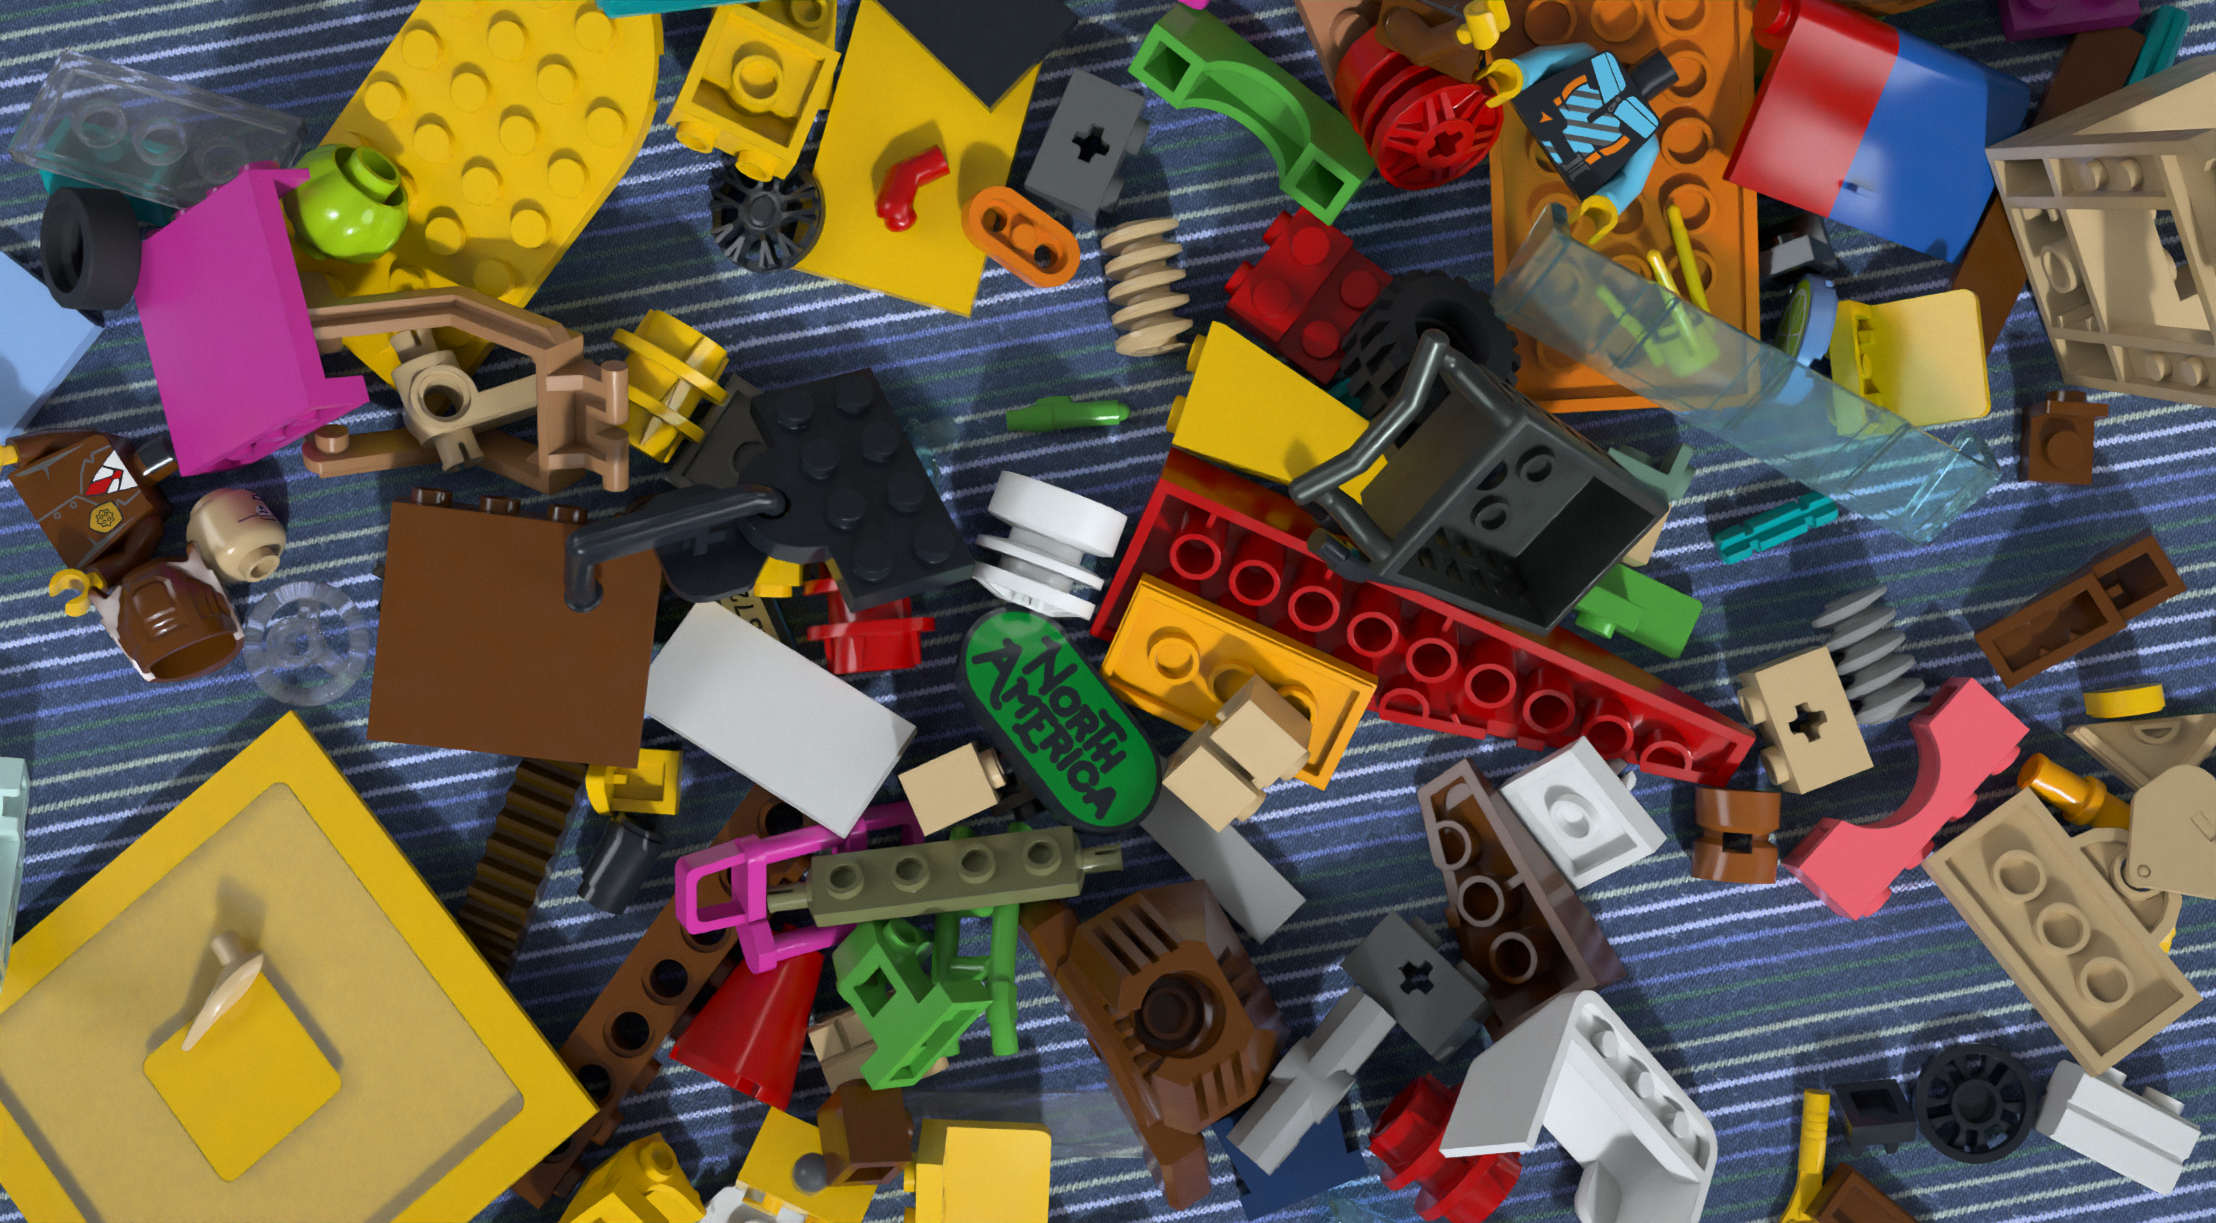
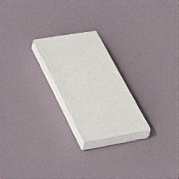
[644,601,918,839]

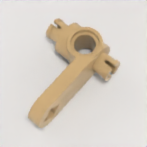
[390,328,595,473]

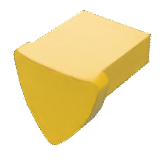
[585,748,684,816]

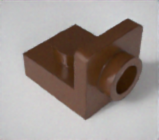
[2018,391,2109,486]

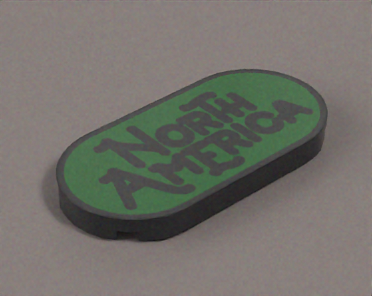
[954,606,1162,837]

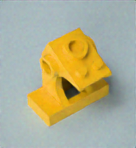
[557,1132,707,1223]

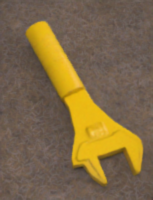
[1777,1088,1831,1223]

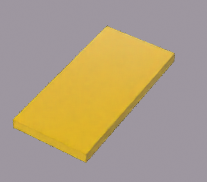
[790,0,1043,319]

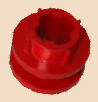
[803,562,936,674]
[1368,1073,1523,1223]

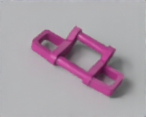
[675,801,924,974]

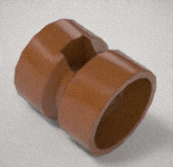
[1690,787,1781,884]

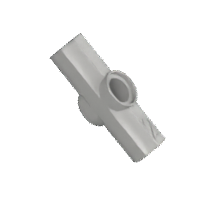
[1226,985,1396,1176]

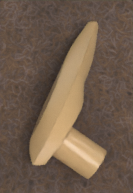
[181,931,264,1052]

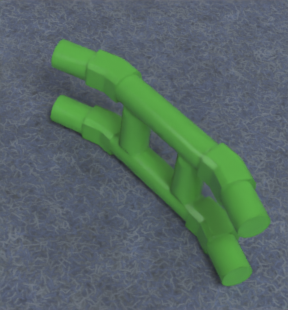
[930,822,1032,1057]

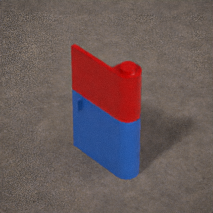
[1722,0,2030,266]

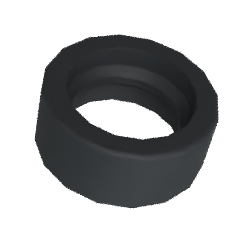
[40,187,141,310]

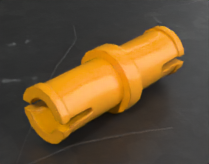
[2017,753,2131,831]

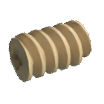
[1101,217,1193,357]

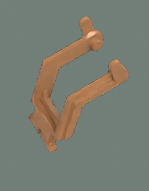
[298,271,629,497]

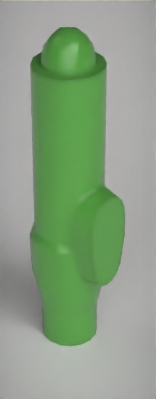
[1006,396,1131,433]

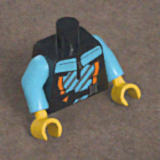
[1474,42,1679,244]

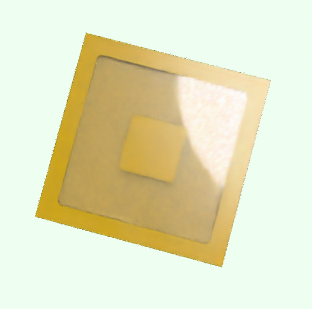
[0,710,601,1223]

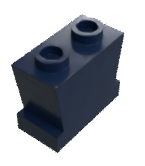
[1210,1090,1369,1222]

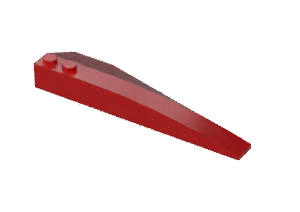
[1089,446,1756,788]

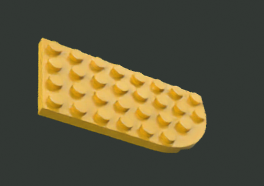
[279,0,664,417]

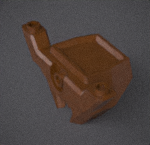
[1018,879,1292,1211]

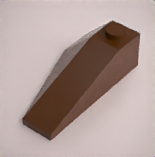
[1417,757,1627,1044]

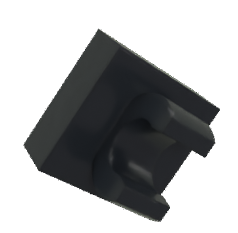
[1830,1079,1917,1157]

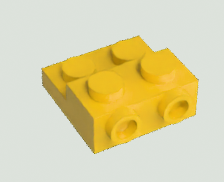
[665,4,841,182]

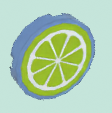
[1766,273,1838,403]

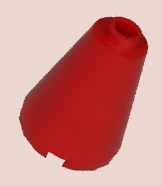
[667,923,825,1112]

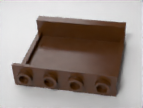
[366,486,662,769]

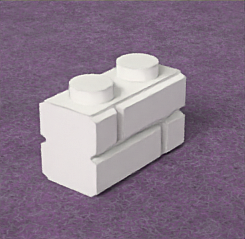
[2032,1059,2201,1196]

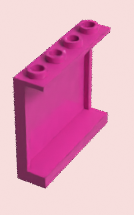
[134,160,370,477]

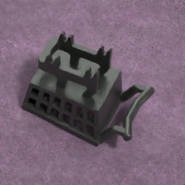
[1289,328,1670,638]

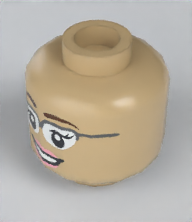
[186,488,287,583]

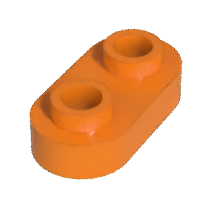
[961,186,1080,288]

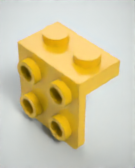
[1824,289,1991,435]
[903,1118,1052,1223]

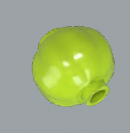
[282,144,409,264]

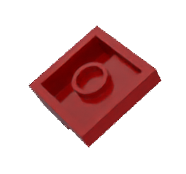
[1223,206,1394,388]

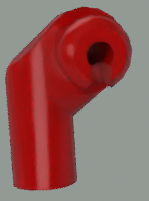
[874,144,951,233]

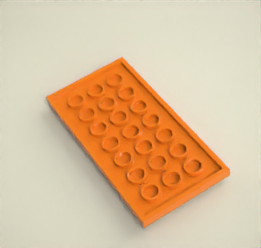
[1485,0,1762,413]

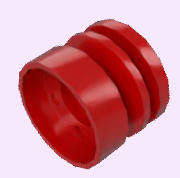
[1334,25,1505,191]

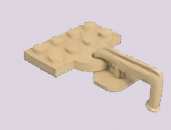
[1920,764,2216,1078]

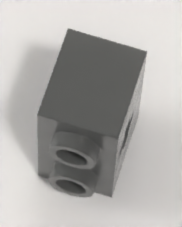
[1024,67,1152,227]
[1339,910,1497,1065]

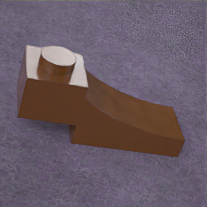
[1973,526,2187,690]

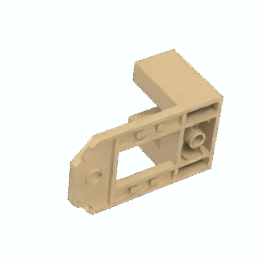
[1985,55,2216,408]

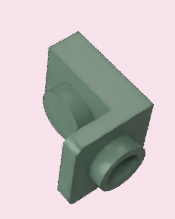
[1604,442,1695,503]

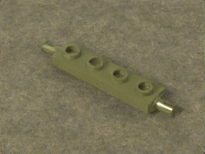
[767,826,1124,927]

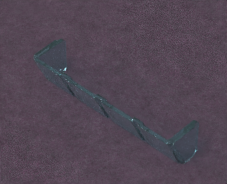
[1492,201,2003,546]

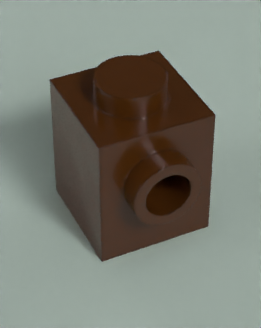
[816,1078,914,1187]

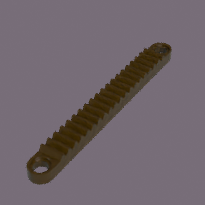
[457,494,669,986]

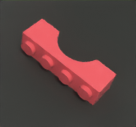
[1781,677,2030,921]

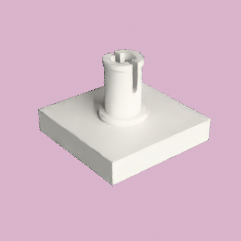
[1496,736,1667,891]

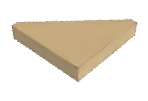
[2064,712,2216,792]

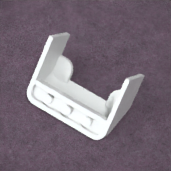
[1439,990,1718,1223]

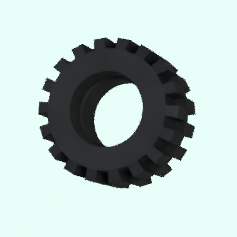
[1340,269,1521,438]

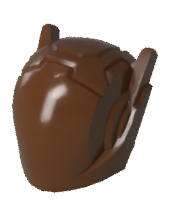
[88,540,245,683]

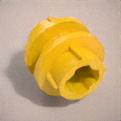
[611,309,730,463]

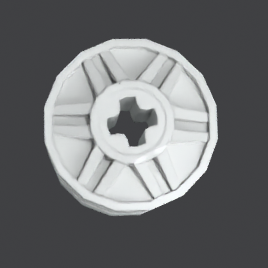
[972,471,1127,621]

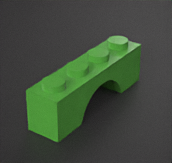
[1127,2,1377,226]

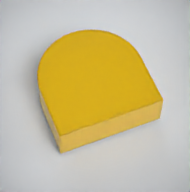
[2083,683,2166,718]

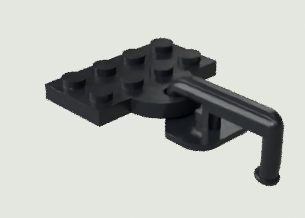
[563,367,976,614]

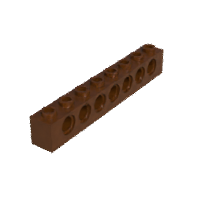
[509,783,820,1210]

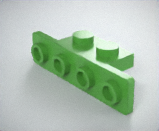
[1570,563,1703,659]

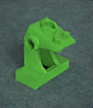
[832,918,993,1090]

